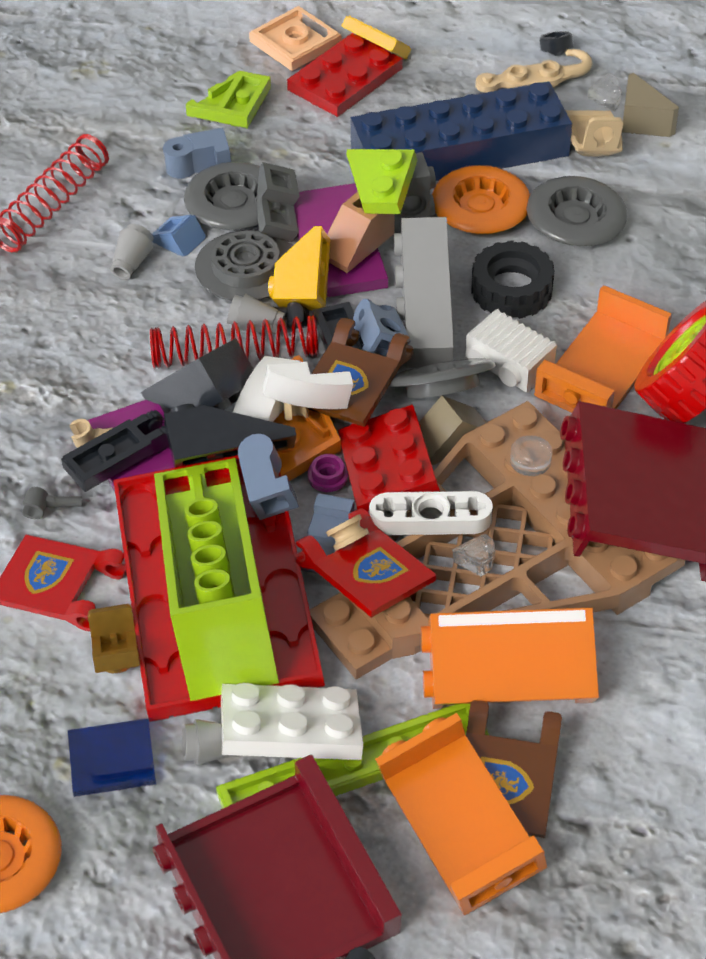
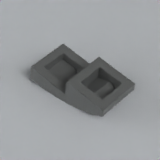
[257,162,300,242]

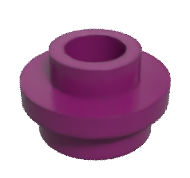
[308,454,348,492]

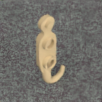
[476,49,592,93]

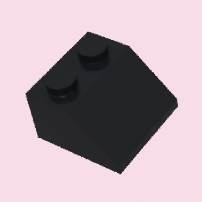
[141,338,254,410]

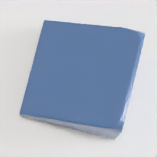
[152,215,206,256]

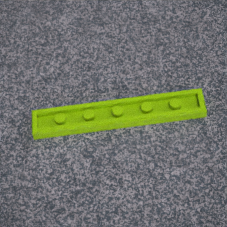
[216,704,489,809]

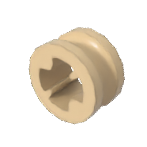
[326,514,369,551]

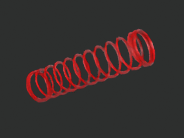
[0,134,109,253]
[150,315,318,369]

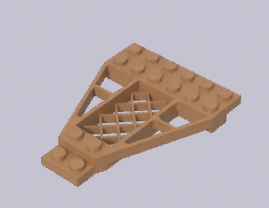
[309,401,686,680]

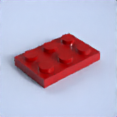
[287,33,403,117]
[338,404,440,513]

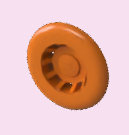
[432,165,530,234]
[0,795,62,913]

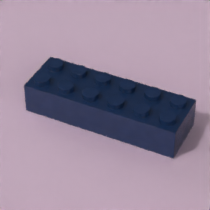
[350,81,572,181]

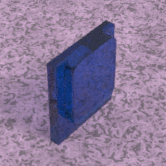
[68,718,157,797]

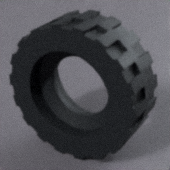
[471,241,555,319]

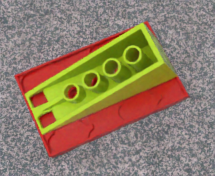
[113,455,325,722]

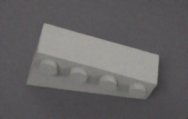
[394,217,454,368]

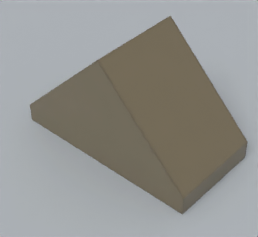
[622,73,679,137]
[419,395,487,466]

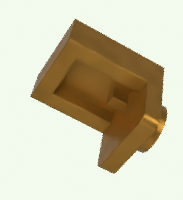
[88,604,140,674]

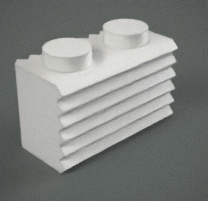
[465,309,557,393]

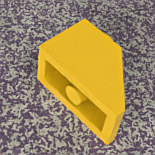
[268,226,330,310]

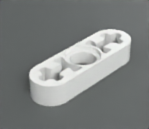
[369,491,493,535]

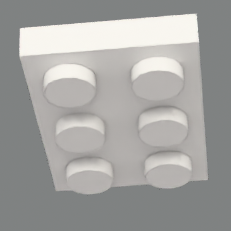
[221,683,363,760]

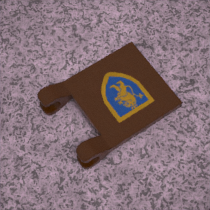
[308,318,414,427]
[466,700,562,838]

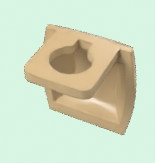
[565,110,623,157]

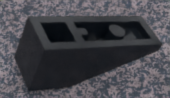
[164,404,296,468]

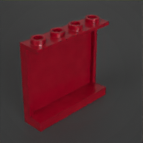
[560,401,706,582]
[152,754,402,959]

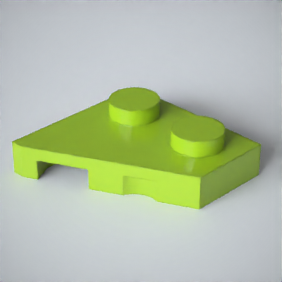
[186,70,271,128]
[346,149,418,214]

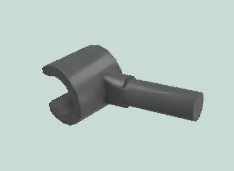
[22,487,82,519]

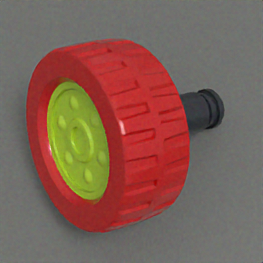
[634,301,706,423]

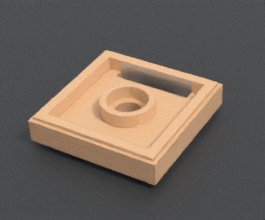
[249,6,341,71]

